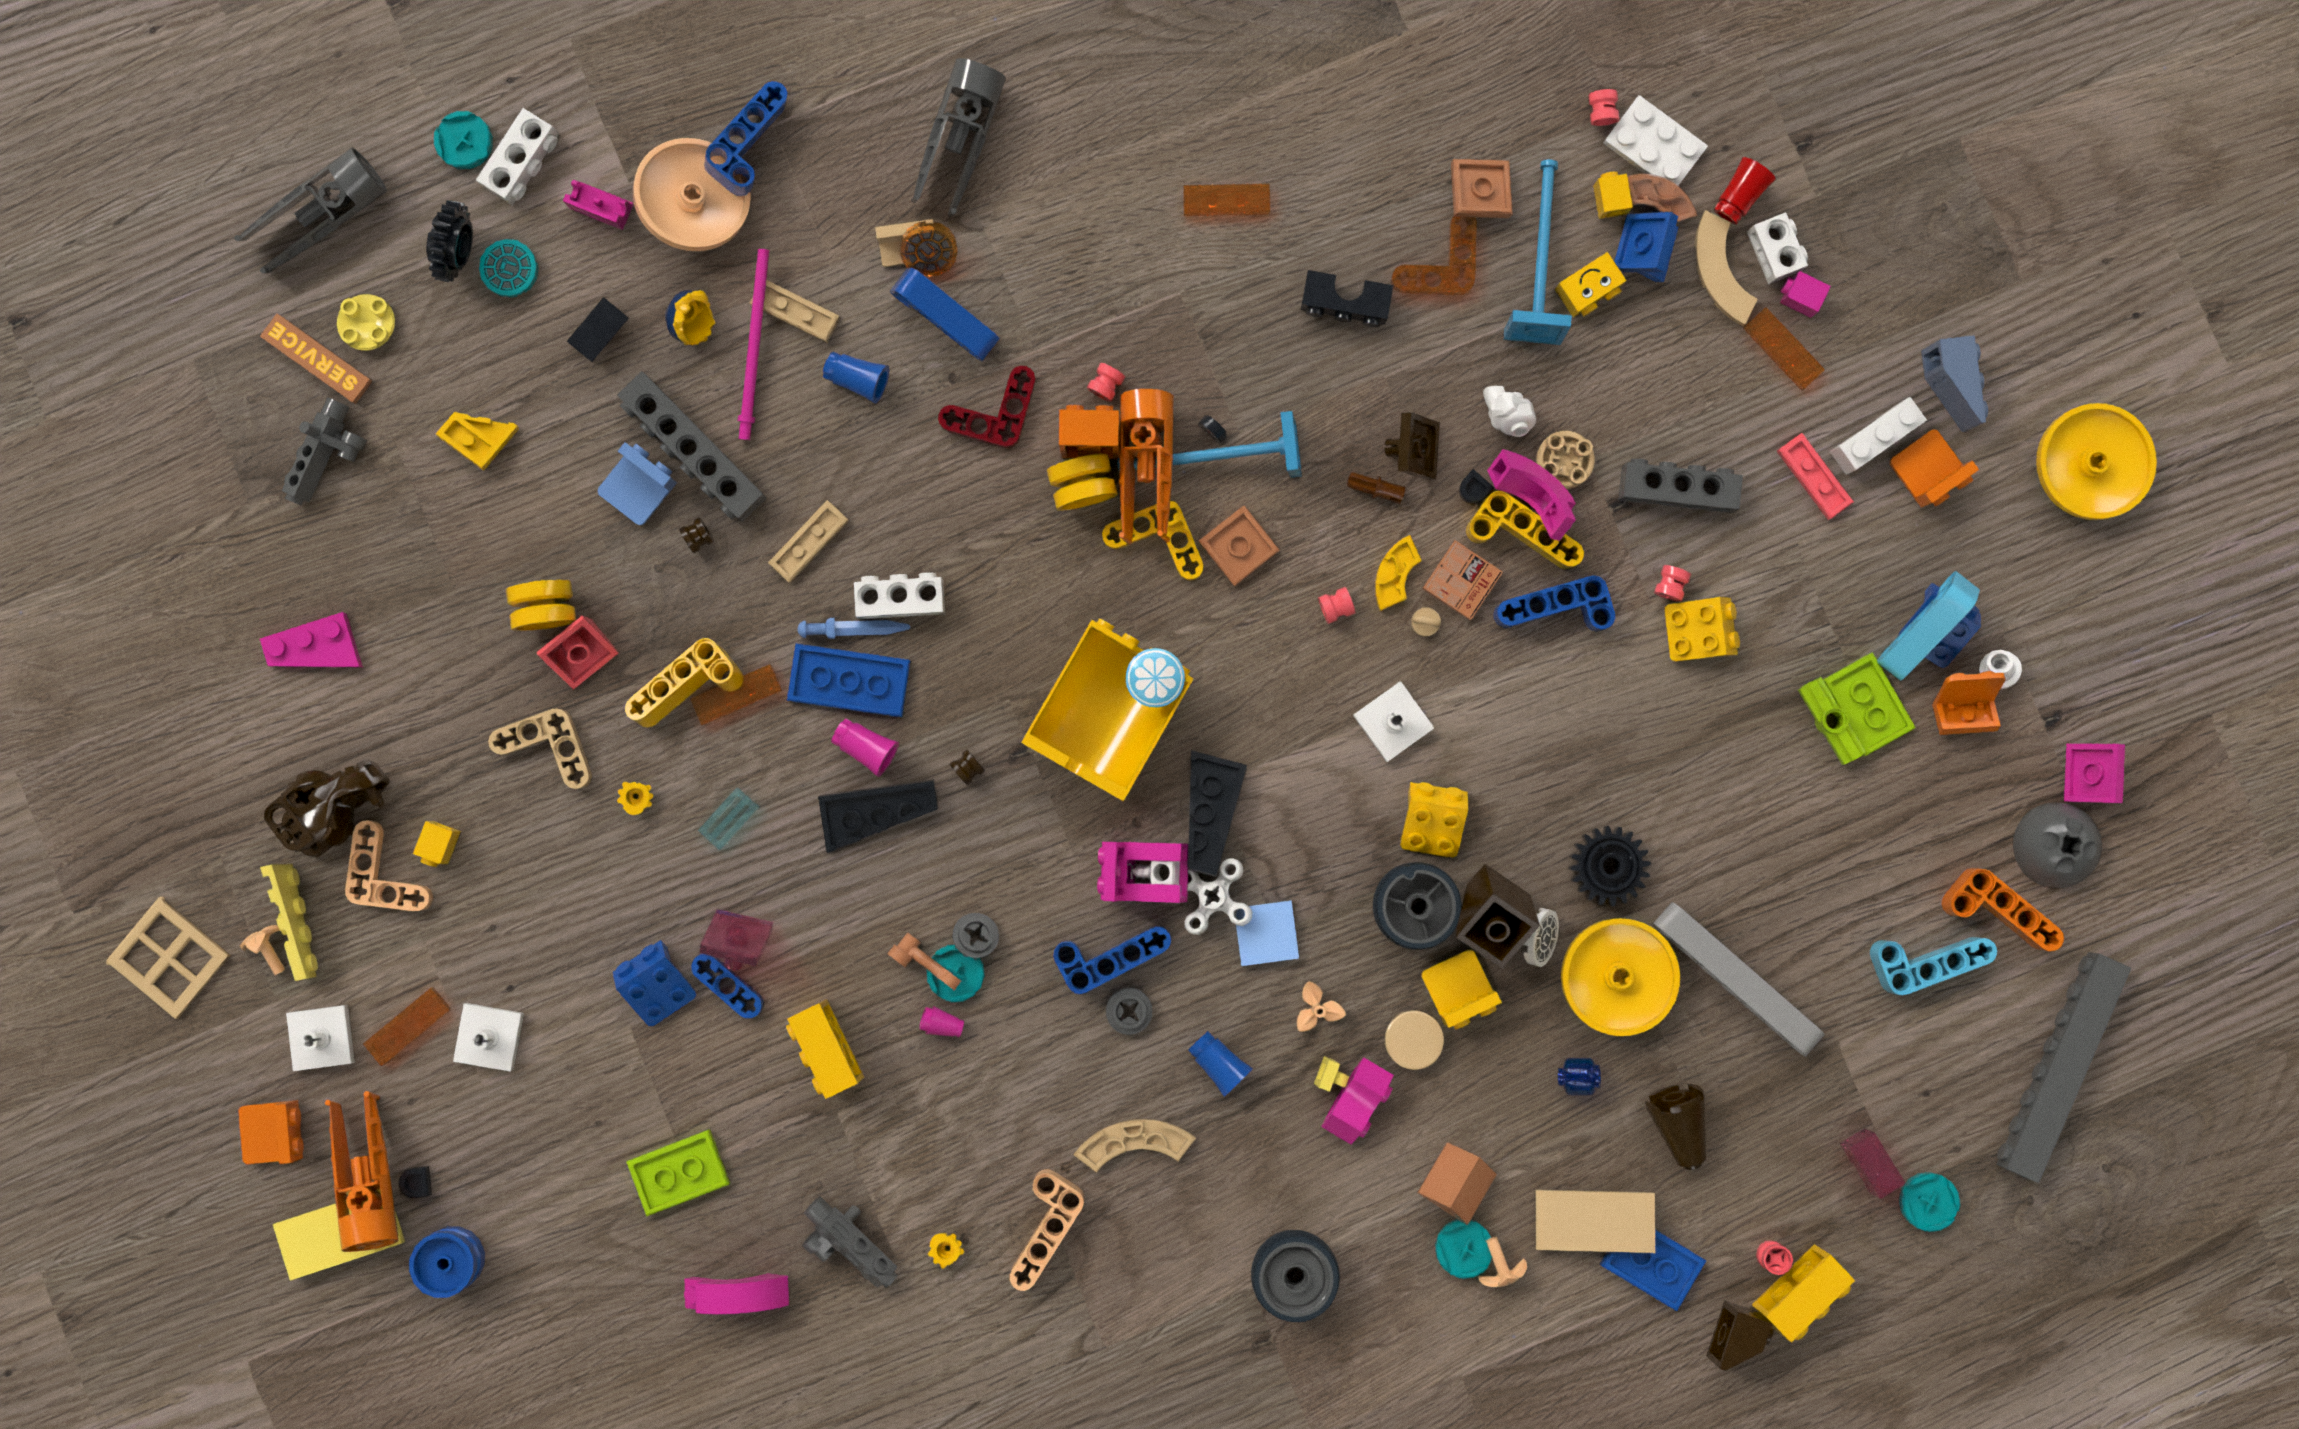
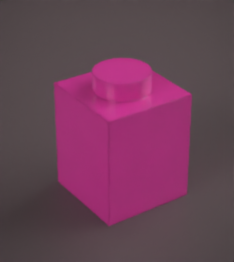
[1780,271,1831,318]

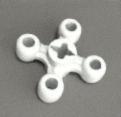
[1185,858,1252,935]

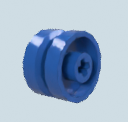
[409,1226,485,1298]

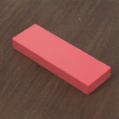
[1777,433,1854,520]

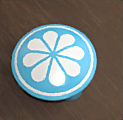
[1126,648,1185,707]

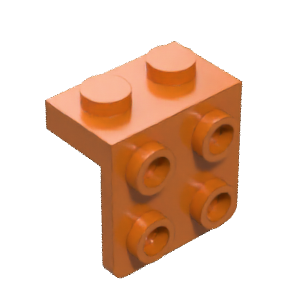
[1889,429,1979,508]
[1932,671,2006,735]
[238,1100,304,1164]

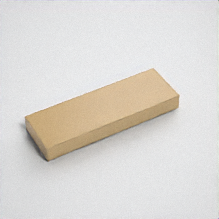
[750,280,840,343]
[768,500,849,583]

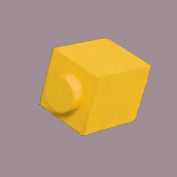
[1593,171,1633,219]
[413,821,461,867]

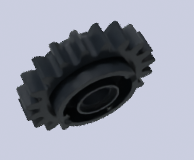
[426,200,473,283]
[1568,826,1651,906]

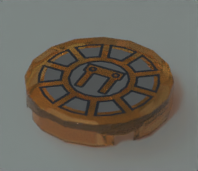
[900,221,958,277]

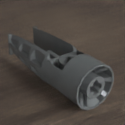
[911,58,1006,217]
[234,147,387,273]

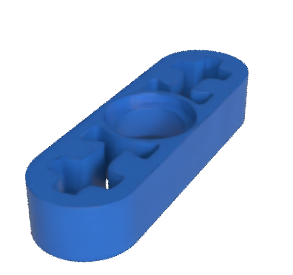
[691,953,764,1018]

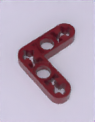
[938,365,1036,448]

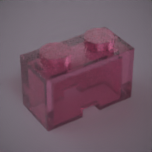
[1840,1128,1906,1199]

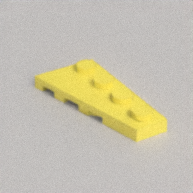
[260,864,318,981]

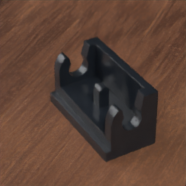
[567,297,629,363]

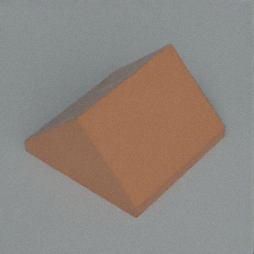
[1417,1143,1497,1225]

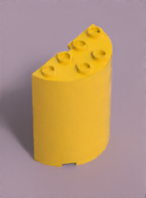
[1021,618,1194,801]

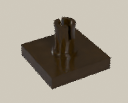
[1384,412,1440,480]

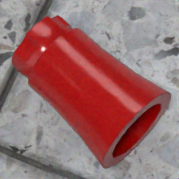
[1714,157,1776,225]

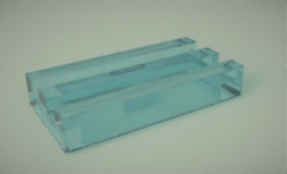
[698,787,760,850]

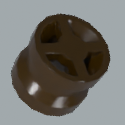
[679,517,714,553]
[949,749,985,786]

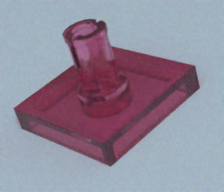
[699,909,773,970]

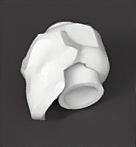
[1483,386,1536,437]

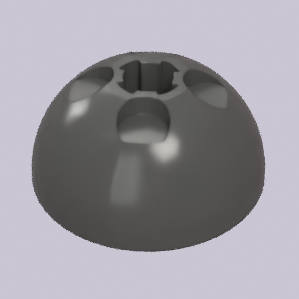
[2013,802,2102,888]

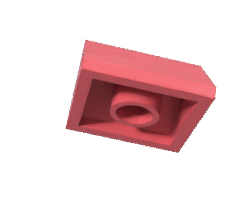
[536,616,618,690]

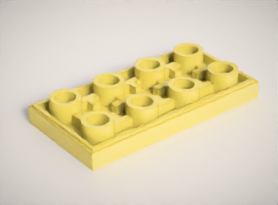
[273,1189,405,1281]

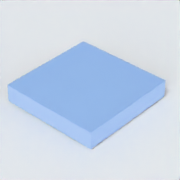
[1236,900,1299,966]

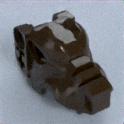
[264,760,390,857]

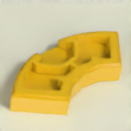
[1375,535,1422,611]

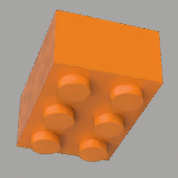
[1059,405,1120,459]

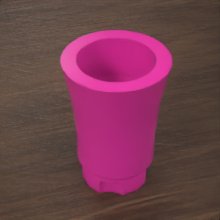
[831,718,899,777]

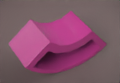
[1321,1057,1394,1145]

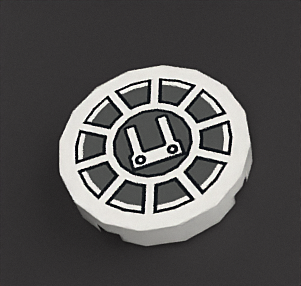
[1523,908,1559,967]

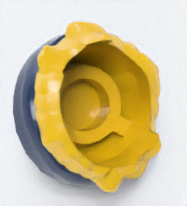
[665,290,716,346]

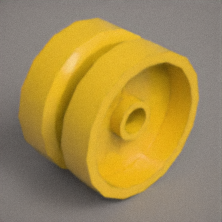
[1047,453,1118,511]
[506,580,576,631]

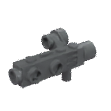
[282,397,367,506]
[802,1196,898,1288]

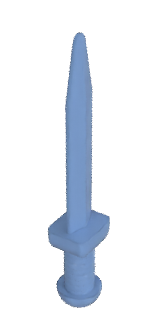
[797,618,910,639]

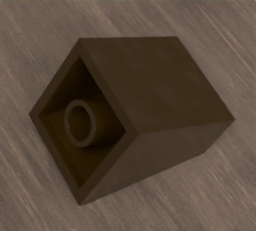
[1455,864,1540,969]

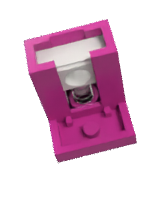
[1097,842,1188,903]

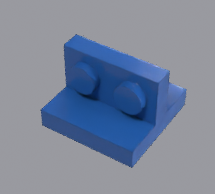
[1614,212,1678,282]

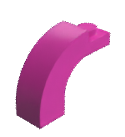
[1487,449,1576,541]
[684,1273,789,1314]

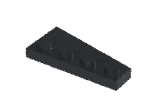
[1188,750,1247,877]
[818,779,938,853]

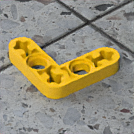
[1102,501,1203,581]

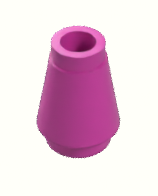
[919,1006,964,1037]

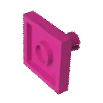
[2064,744,2125,803]

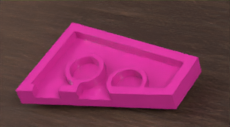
[260,612,363,668]

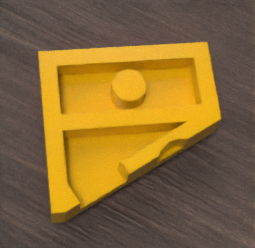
[436,412,519,471]

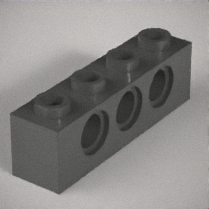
[1618,459,1743,513]

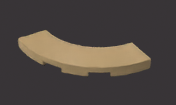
[1695,210,1758,326]
[1073,1119,1196,1173]

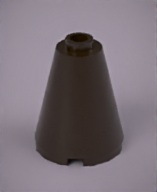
[1645,1084,1706,1170]

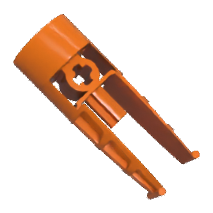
[1119,389,1174,545]
[325,1091,399,1252]

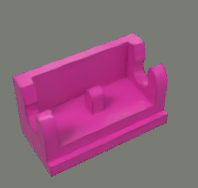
[563,180,634,230]

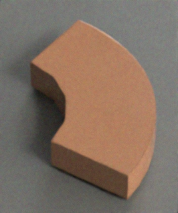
[1627,174,1697,222]

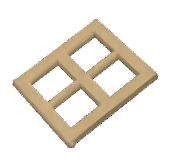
[106,896,231,1019]

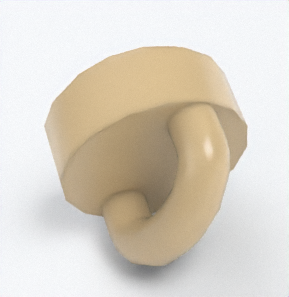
[1411,608,1441,637]

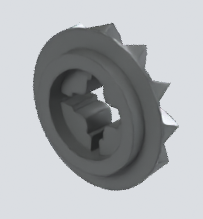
[952,913,999,960]
[1106,988,1153,1035]

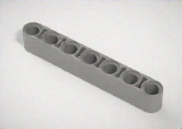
[1653,902,1825,1057]

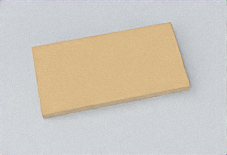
[1535,1190,1655,1253]

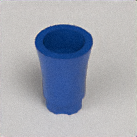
[823,352,890,404]
[1188,1031,1253,1097]

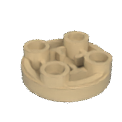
[1536,431,1595,489]
[1385,1010,1444,1070]

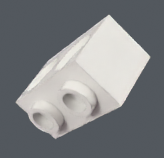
[1747,212,1808,285]

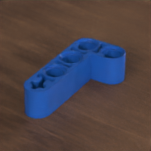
[704,81,787,196]
[890,267,1000,362]
[1493,576,1615,632]
[1053,926,1171,994]

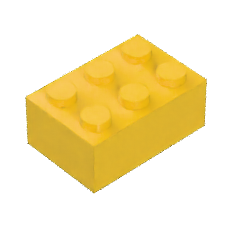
[786,999,865,1099]
[1752,1244,1855,1343]

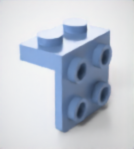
[598,442,677,526]

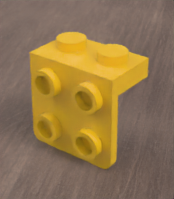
[1665,597,1740,661]
[1400,782,1468,857]
[1421,949,1502,1030]

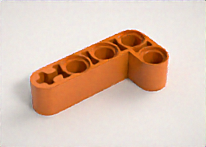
[1942,868,2064,951]

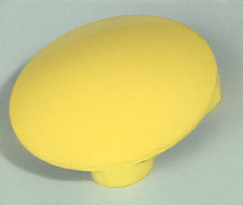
[337,294,395,351]

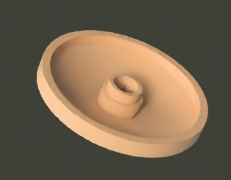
[633,138,751,251]

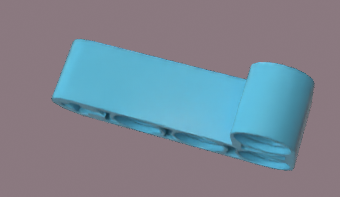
[1877,571,1980,681]
[1870,937,1997,995]

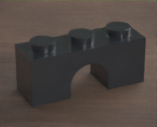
[1300,270,1394,327]

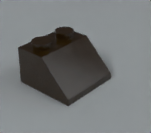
[1706,1300,1773,1371]

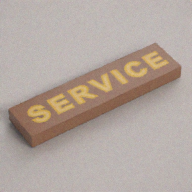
[260,313,372,404]

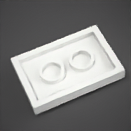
[1603,95,1708,185]

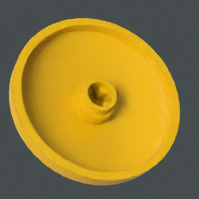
[2036,403,2157,520]
[1561,918,1680,1036]

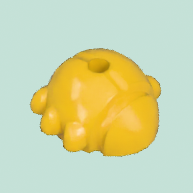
[617,782,653,815]
[928,1233,964,1269]

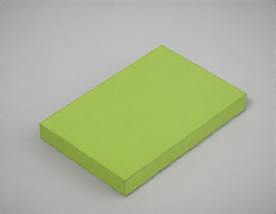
[1823,652,1916,756]
[626,1129,730,1216]

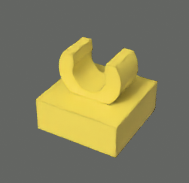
[1314,1056,1349,1092]

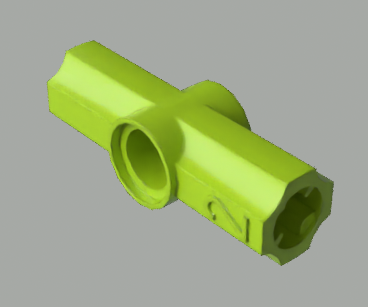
[1798,677,1866,765]

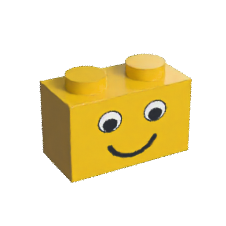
[1555,252,1627,318]

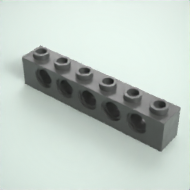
[617,371,767,522]

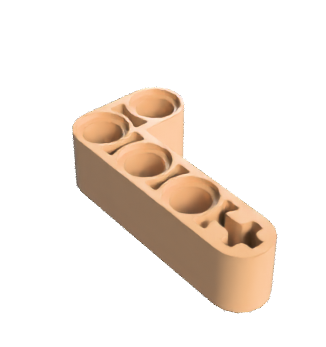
[1010,1169,1084,1291]

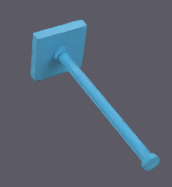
[1503,159,1572,345]
[1118,411,1302,478]

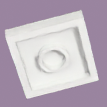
[1353,681,1434,762]
[453,1003,524,1072]
[286,1005,355,1071]

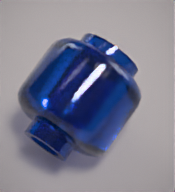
[1557,1058,1601,1096]

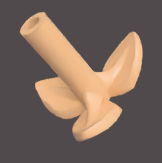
[240,925,285,975]
[1297,981,1346,1032]
[1478,1237,1527,1287]

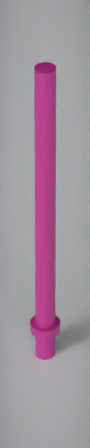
[737,249,770,440]

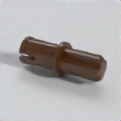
[1347,472,1406,504]

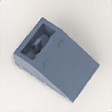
[1921,335,1988,432]

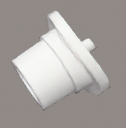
[1979,650,2022,689]

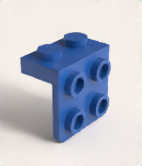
[1898,583,1981,668]
[613,940,696,1026]

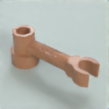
[887,932,961,990]

